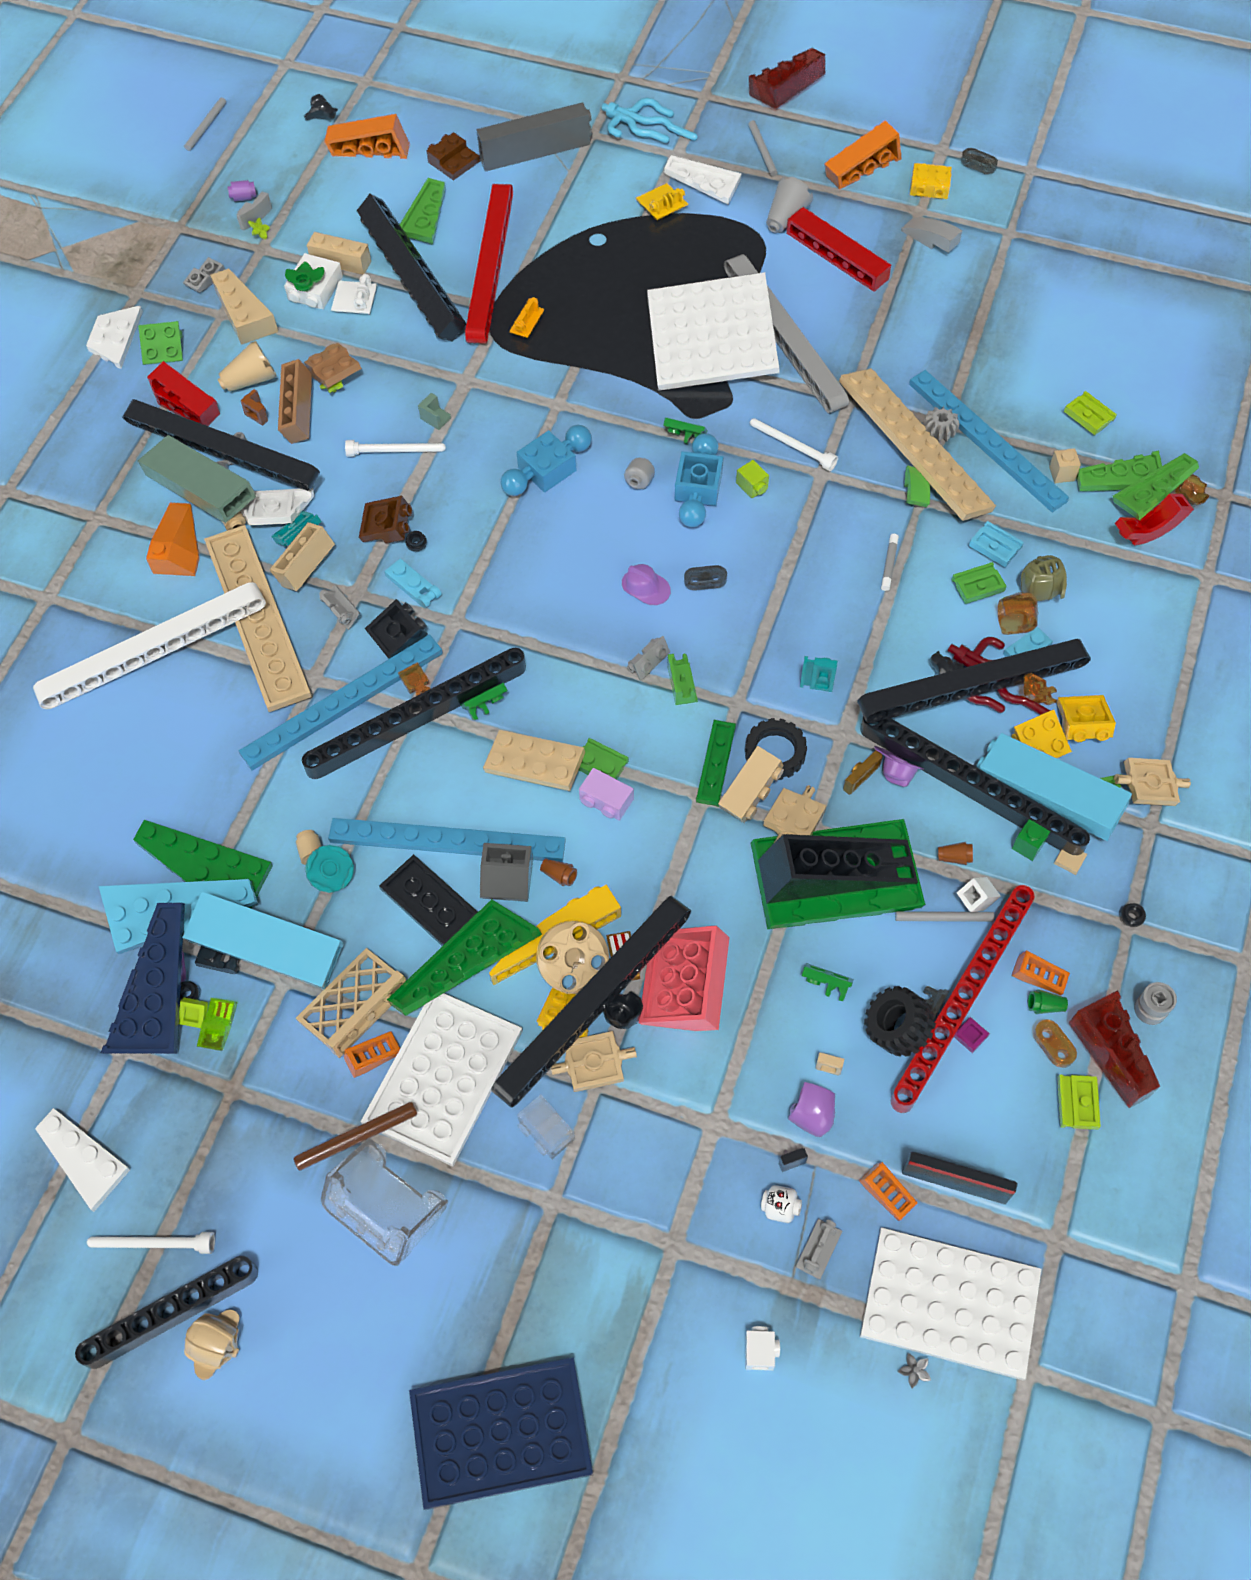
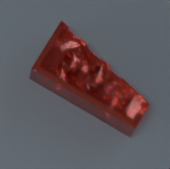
[748,48,826,109]
[1068,990,1160,1108]

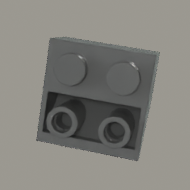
[480,843,533,902]

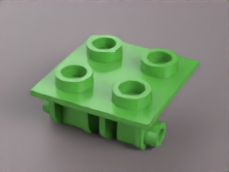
[138,321,183,365]

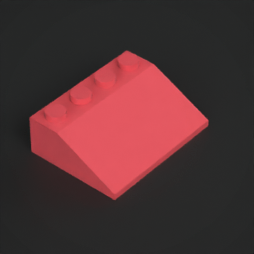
[639,926,730,1031]

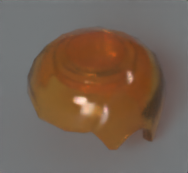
[1175,474,1209,507]

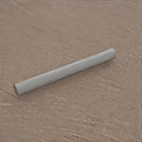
[184,97,226,151]
[748,120,778,177]
[895,911,994,922]

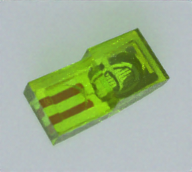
[197,998,237,1051]

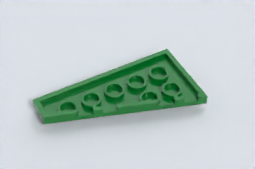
[387,899,542,1016]

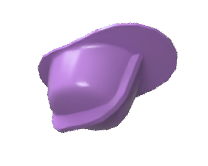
[622,564,671,605]
[874,746,924,787]

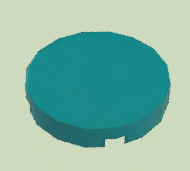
[305,845,354,893]

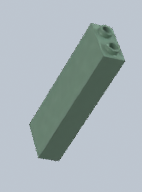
[138,435,256,523]

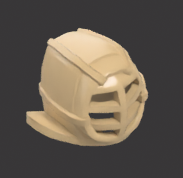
[184,1310,240,1380]

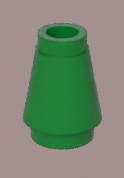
[1028,989,1068,1014]

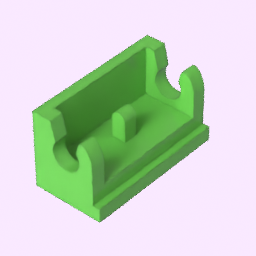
[667,653,698,705]

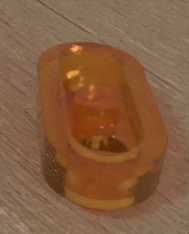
[1034,1020,1077,1068]

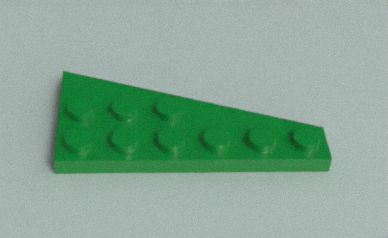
[133,820,273,909]

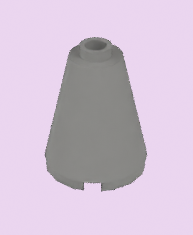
[766,177,813,233]

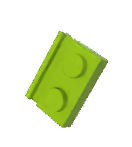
[1064,391,1117,435]
[1057,1075,1101,1130]

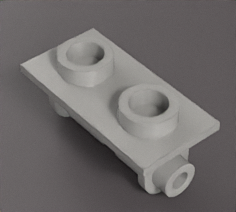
[319,585,360,630]
[627,636,670,681]
[796,1219,842,1280]

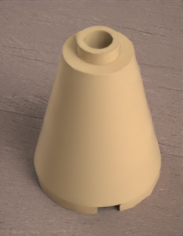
[217,341,277,392]

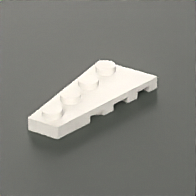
[35,1108,130,1212]

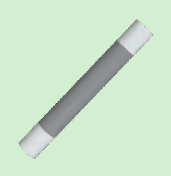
[881,534,899,591]

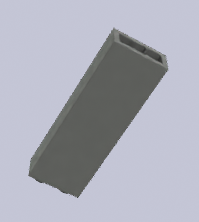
[476,102,592,172]

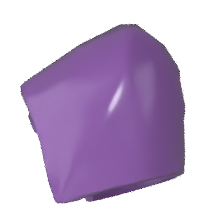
[788,1082,835,1137]

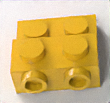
[910,163,952,199]
[1057,695,1116,742]

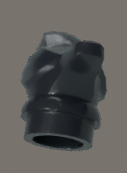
[304,94,338,121]
[930,651,964,674]

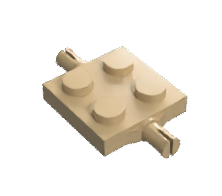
[1114,758,1191,806]
[763,785,826,843]
[551,1031,637,1092]

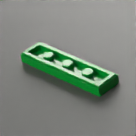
[696,720,736,807]

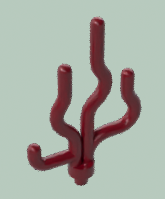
[947,637,1051,715]

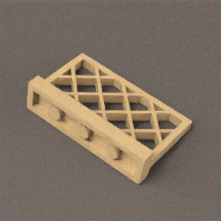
[296,948,406,1059]

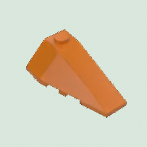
[146,502,200,576]

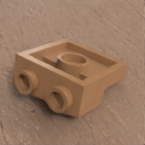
[304,343,361,388]

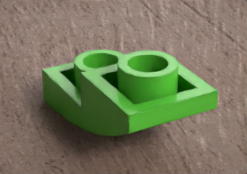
[904,466,930,507]

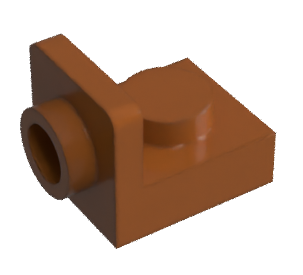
[241,389,268,426]

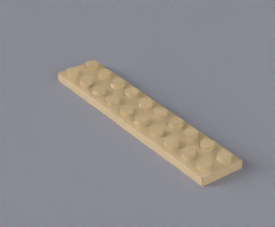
[839,368,996,521]
[204,525,312,712]

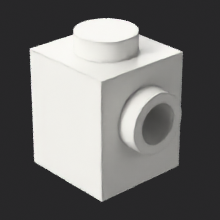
[957,877,1001,912]
[745,1326,780,1371]

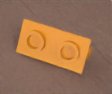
[510,297,544,338]

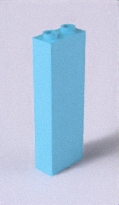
[977,733,1132,841]
[182,891,343,989]

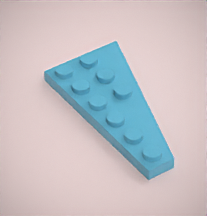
[99,879,258,954]

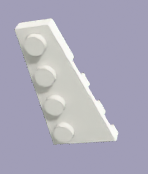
[664,155,741,204]

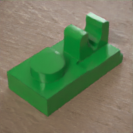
[663,417,707,444]
[460,683,508,720]
[802,963,854,1001]

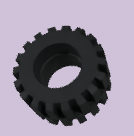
[864,986,936,1057]

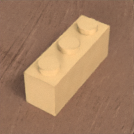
[307,232,371,275]
[269,523,335,591]
[718,746,784,824]

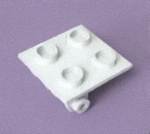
[331,274,377,314]

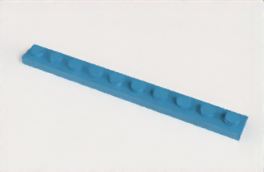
[909,370,1069,513]
[238,634,443,771]
[328,818,566,862]

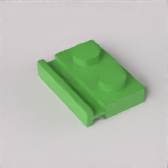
[952,562,1007,604]
[579,738,629,780]

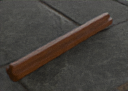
[294,1102,417,1171]

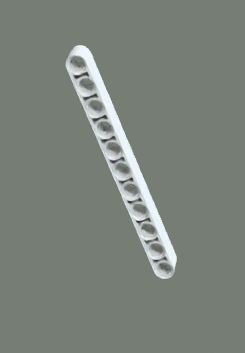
[33,582,266,710]

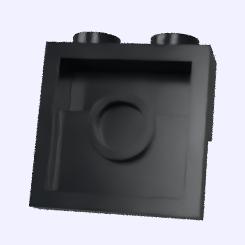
[364,599,428,659]

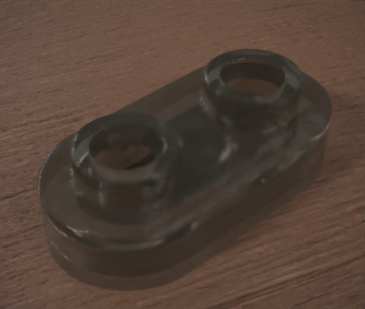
[961,148,998,174]
[684,565,727,590]

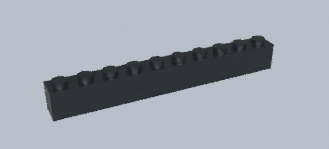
[356,193,466,341]

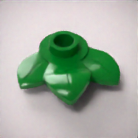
[285,261,325,291]

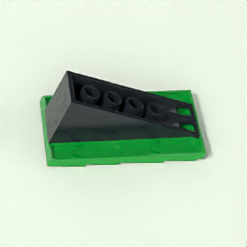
[750,819,926,929]

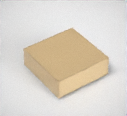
[1054,850,1087,875]
[815,1052,845,1076]

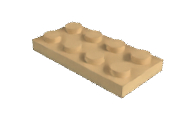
[483,730,585,791]

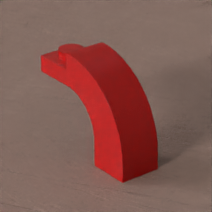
[1114,493,1194,545]

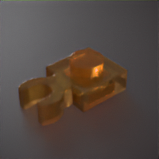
[398,662,431,696]
[1023,673,1057,705]

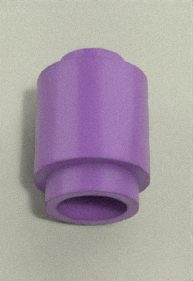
[228,180,256,202]

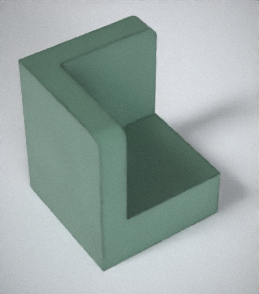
[418,393,451,430]

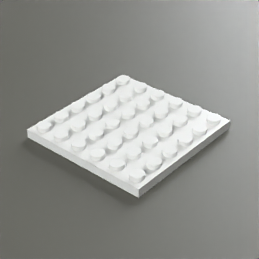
[647,272,779,390]

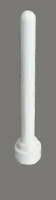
[750,419,838,471]
[345,440,446,457]
[87,1232,215,1254]

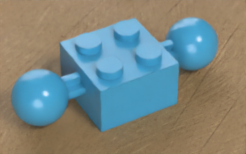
[501,425,592,496]
[675,433,723,527]

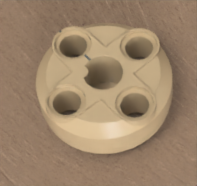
[536,921,609,994]

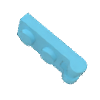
[384,558,442,608]

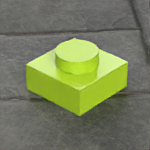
[179,998,208,1029]

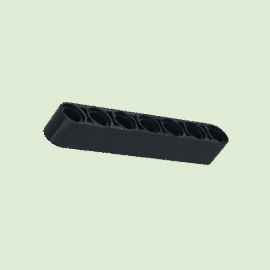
[75,1256,258,1369]

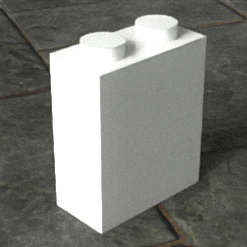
[284,253,343,310]

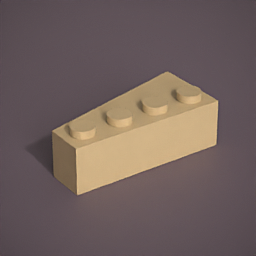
[211,269,278,345]

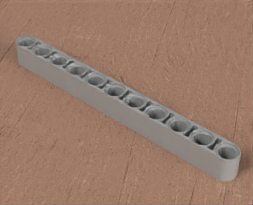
[724,254,849,413]

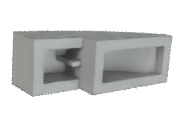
[901,217,962,253]

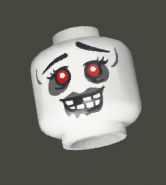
[761,1185,802,1223]

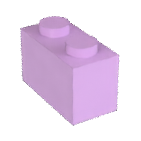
[579,768,634,821]

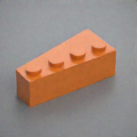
[324,114,410,159]
[824,120,902,189]

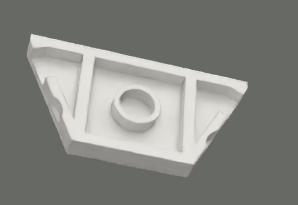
[86,306,143,369]
[240,488,314,525]

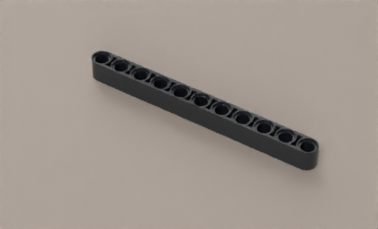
[122,399,320,491]
[857,639,1091,723]
[301,648,526,779]
[860,716,1090,855]
[491,896,691,1108]

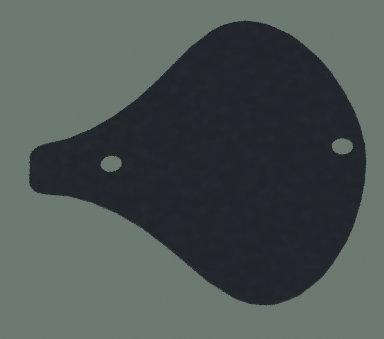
[490,213,766,419]

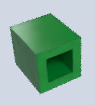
[1012,819,1050,861]

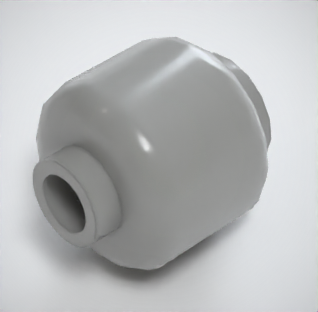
[624,458,655,489]

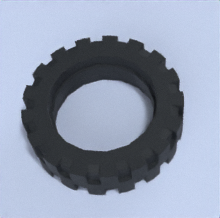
[745,718,807,780]

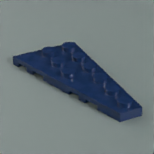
[100,903,185,1054]

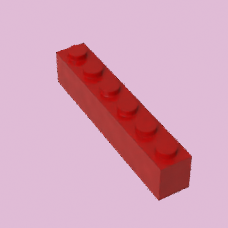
[786,207,892,292]

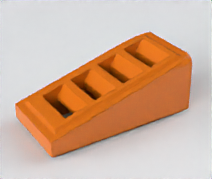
[1012,950,1070,995]
[344,1031,400,1078]
[859,1162,918,1221]

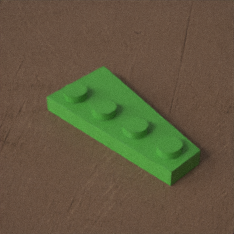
[400,178,446,244]
[1077,450,1162,491]
[1113,453,1199,520]

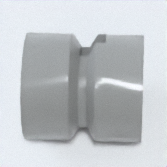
[1134,982,1177,1025]

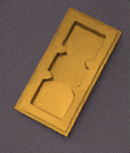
[843,750,882,795]

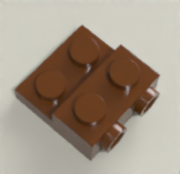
[426,132,480,181]
[359,495,412,543]

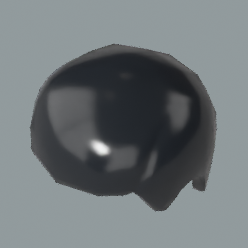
[603,991,643,1029]

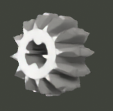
[923,406,959,442]

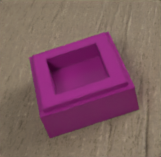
[954,1017,990,1053]

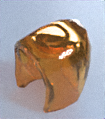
[998,592,1039,635]

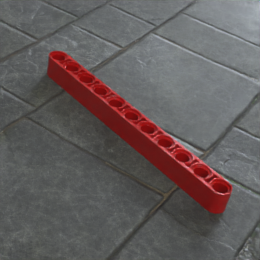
[465,184,513,344]
[891,885,1035,1113]

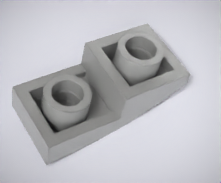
[237,192,272,230]
[183,257,226,292]

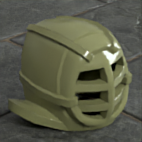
[1021,555,1067,602]

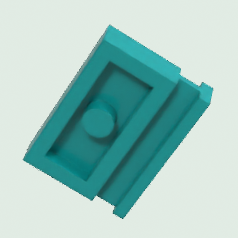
[271,511,322,546]
[800,656,838,692]

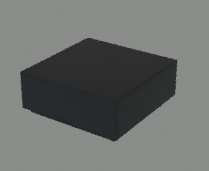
[779,1148,808,1172]

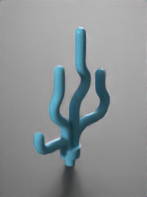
[601,98,698,143]

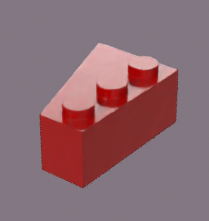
[147,361,220,426]

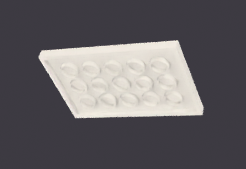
[361,993,523,1167]
[860,1228,1041,1381]

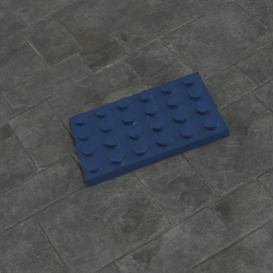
[409,1357,593,1510]

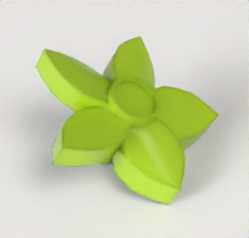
[248,217,270,240]
[319,380,343,393]

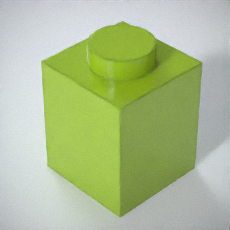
[736,460,769,499]

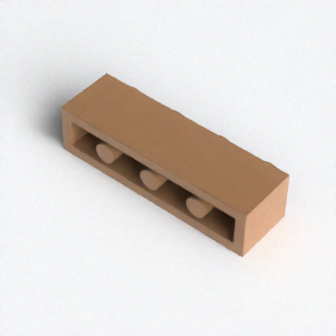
[278,359,312,444]

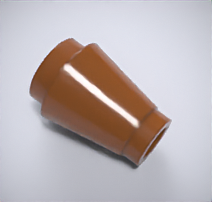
[938,842,973,865]
[540,858,577,886]

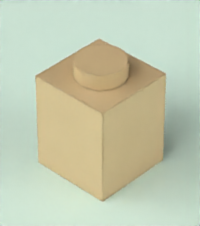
[1049,448,1081,484]

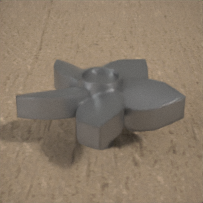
[898,1353,931,1389]

